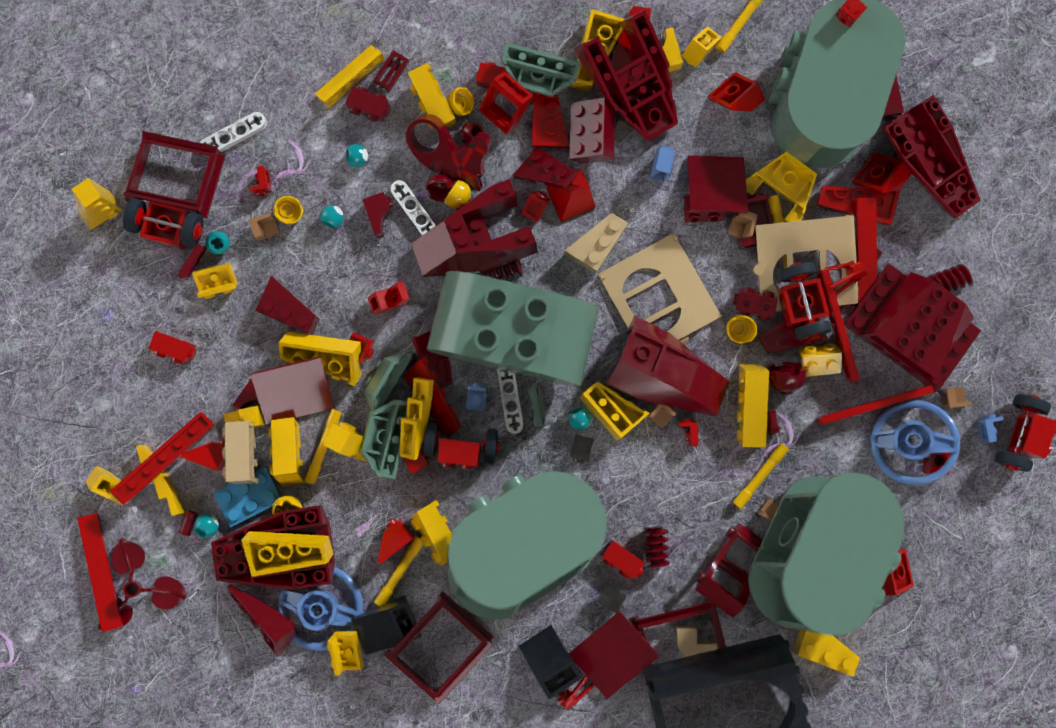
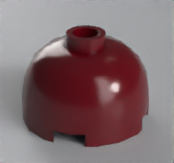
[767,362,807,395]

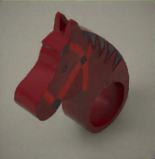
[406,114,491,191]

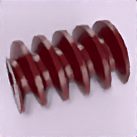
[484,259,523,281]
[927,264,973,292]
[643,527,670,568]

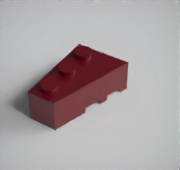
[255,276,320,335]

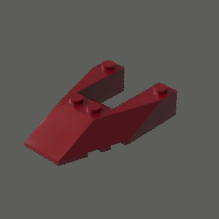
[574,10,678,142]
[411,179,538,277]

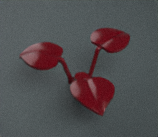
[98,538,187,630]

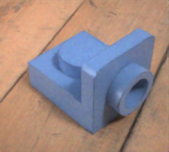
[466,383,488,412]
[977,414,1003,443]

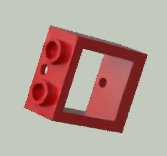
[478,71,533,135]

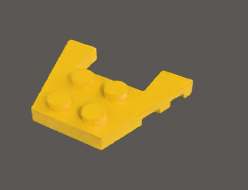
[746,151,817,222]

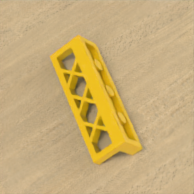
[315,45,385,109]

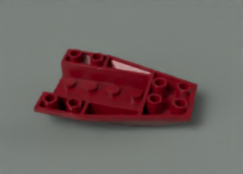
[882,95,980,219]
[606,315,729,416]
[211,505,335,590]

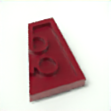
[513,147,577,189]
[758,321,829,354]
[411,330,453,389]

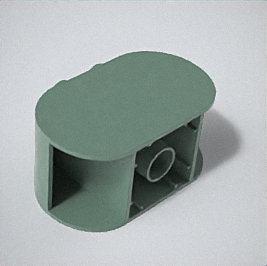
[767,0,905,169]
[427,271,599,387]
[447,471,607,620]
[748,473,904,635]

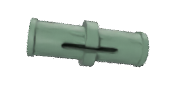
[528,387,547,427]

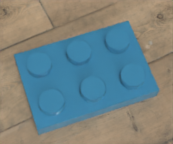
[214,467,282,528]

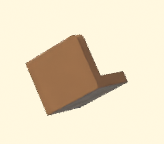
[727,211,758,239]
[248,213,280,241]
[940,387,972,409]
[647,404,676,429]
[757,498,779,523]

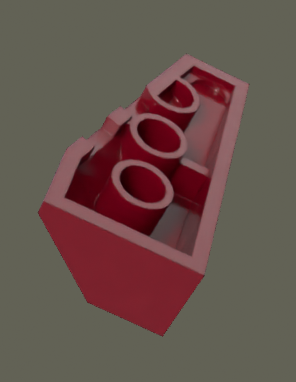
[227,584,296,657]

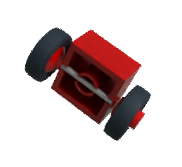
[123,198,204,250]
[778,262,832,340]
[995,394,1056,472]
[422,422,500,470]

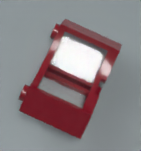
[695,522,763,618]

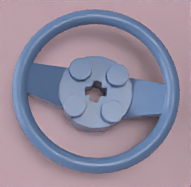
[870,400,960,485]
[278,567,363,651]

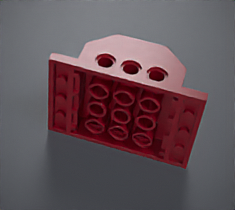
[844,263,981,392]

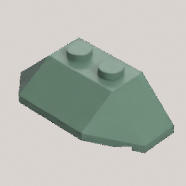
[501,42,580,97]
[365,351,416,413]
[360,399,407,479]

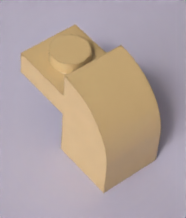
[675,626,717,657]

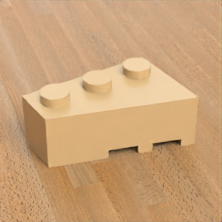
[564,213,628,274]
[222,421,259,485]

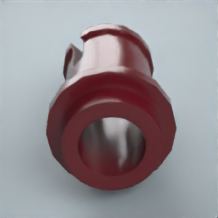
[766,410,781,435]
[179,510,198,536]

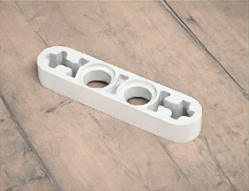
[200,112,267,157]
[391,180,435,235]
[497,369,523,434]

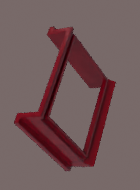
[123,131,225,219]
[384,590,494,704]
[631,599,726,665]

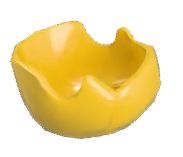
[447,87,475,116]
[444,180,471,209]
[273,196,304,225]
[726,315,757,344]
[272,495,303,515]

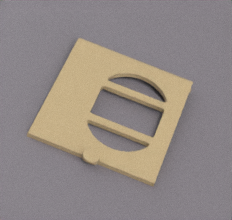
[753,215,858,312]
[598,233,722,344]

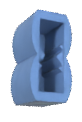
[650,146,675,182]

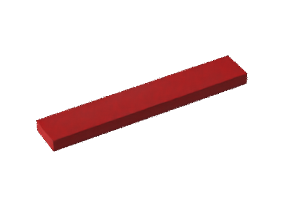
[855,197,877,306]
[816,269,860,382]
[817,385,934,425]
[110,412,215,506]
[77,513,123,632]

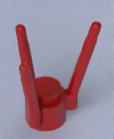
[824,260,867,295]
[557,676,595,710]

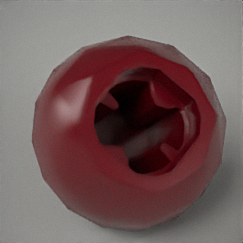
[460,122,484,143]

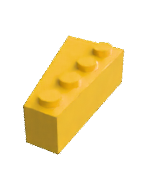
[570,9,624,93]
[279,332,362,386]
[736,364,769,447]
[241,531,333,577]

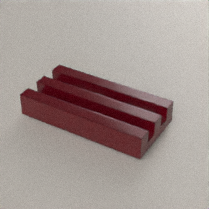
[373,50,410,93]
[177,243,206,280]

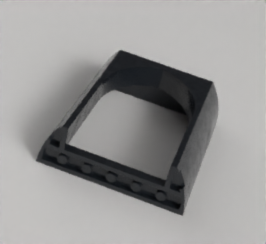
[643,634,811,728]

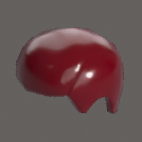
[425,174,454,202]

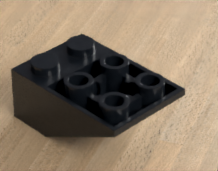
[351,595,422,655]
[519,625,583,700]

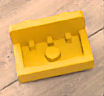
[192,262,238,299]
[799,343,842,377]
[327,631,364,676]

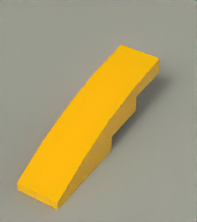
[399,377,434,460]
[136,445,185,516]

